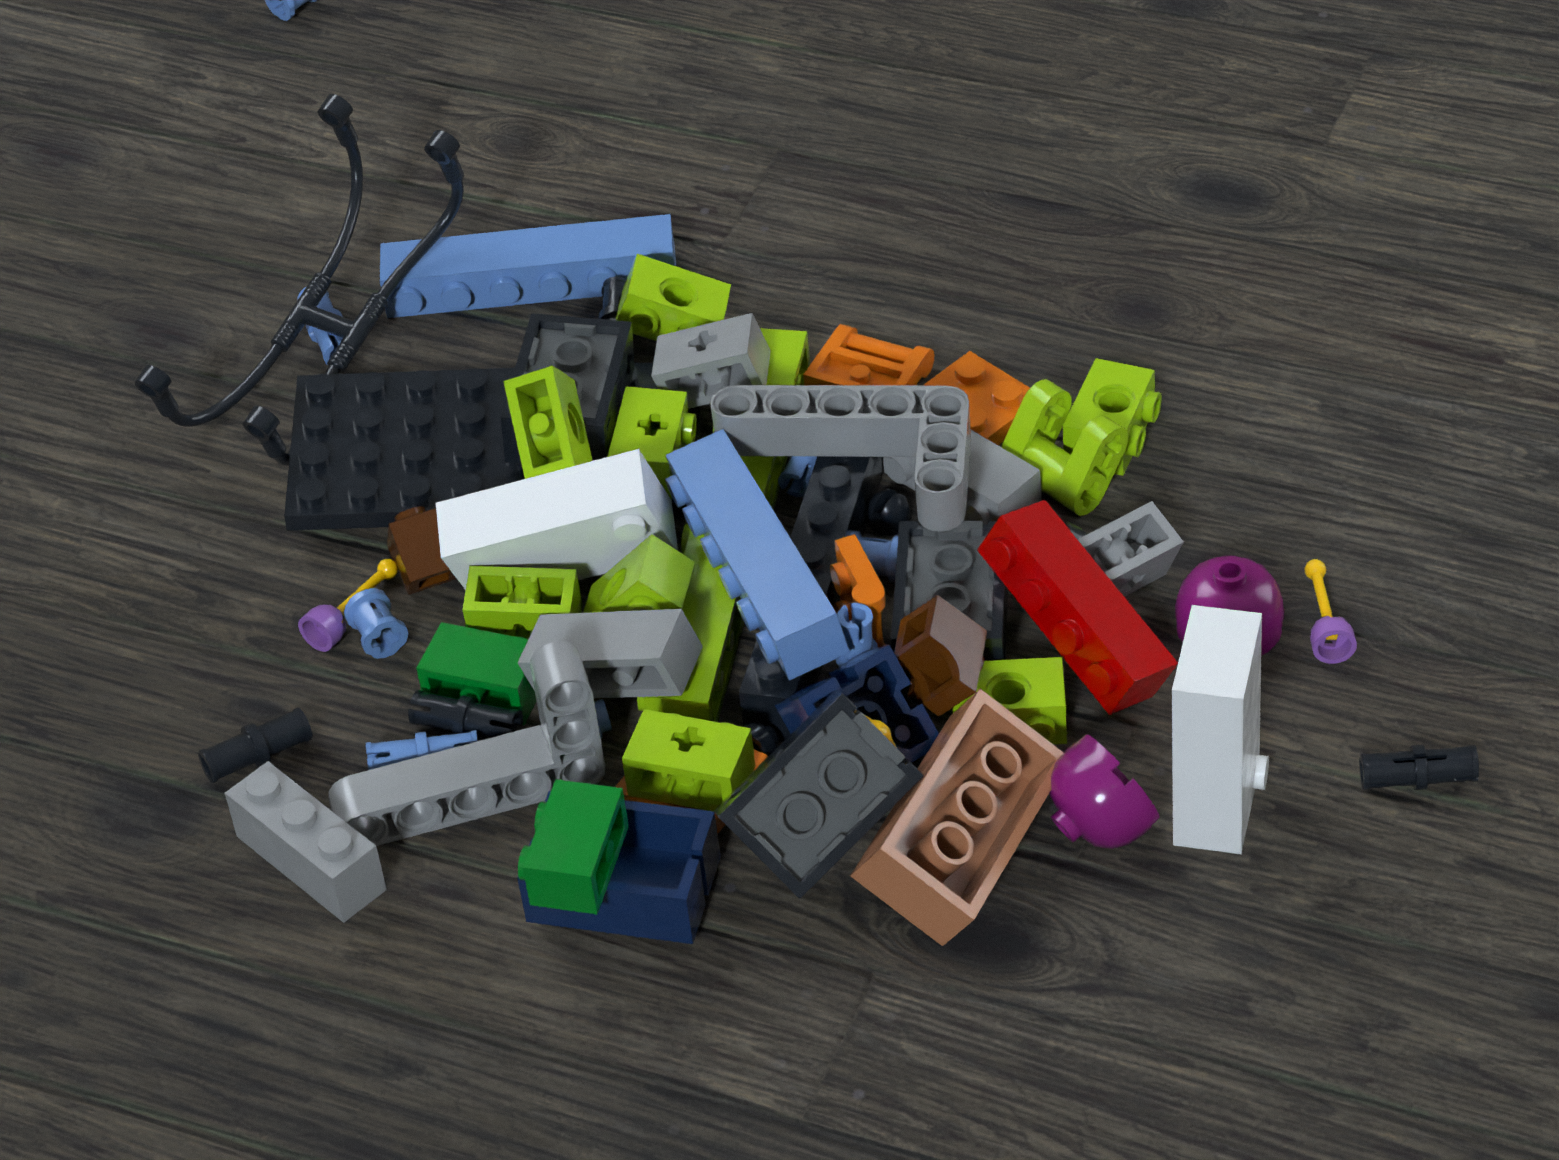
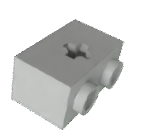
[651,313,771,409]
[1078,501,1184,597]

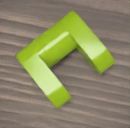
[1001,379,1129,516]

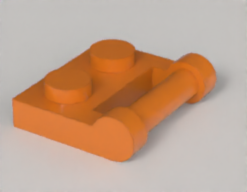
[803,324,935,385]
[830,534,886,648]

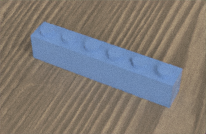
[380,214,676,318]
[665,429,850,680]

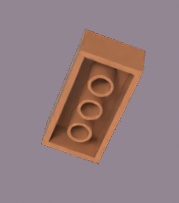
[850,689,1064,946]

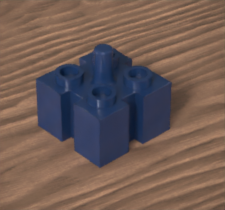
[775,645,939,763]

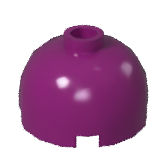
[1175,555,1285,656]
[1049,734,1160,849]

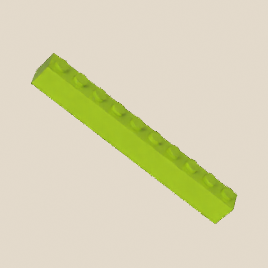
[637,328,810,722]

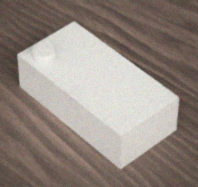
[436,449,678,590]
[1172,605,1269,854]

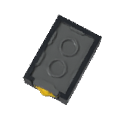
[500,313,635,464]
[891,521,1008,681]
[714,690,924,899]

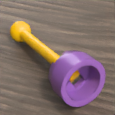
[298,558,398,652]
[1304,559,1357,664]

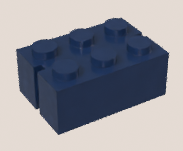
[517,791,721,944]

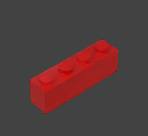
[977,500,1178,715]

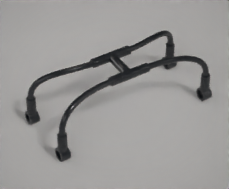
[134,94,464,466]

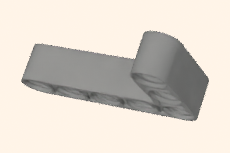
[710,385,971,532]
[328,641,606,846]

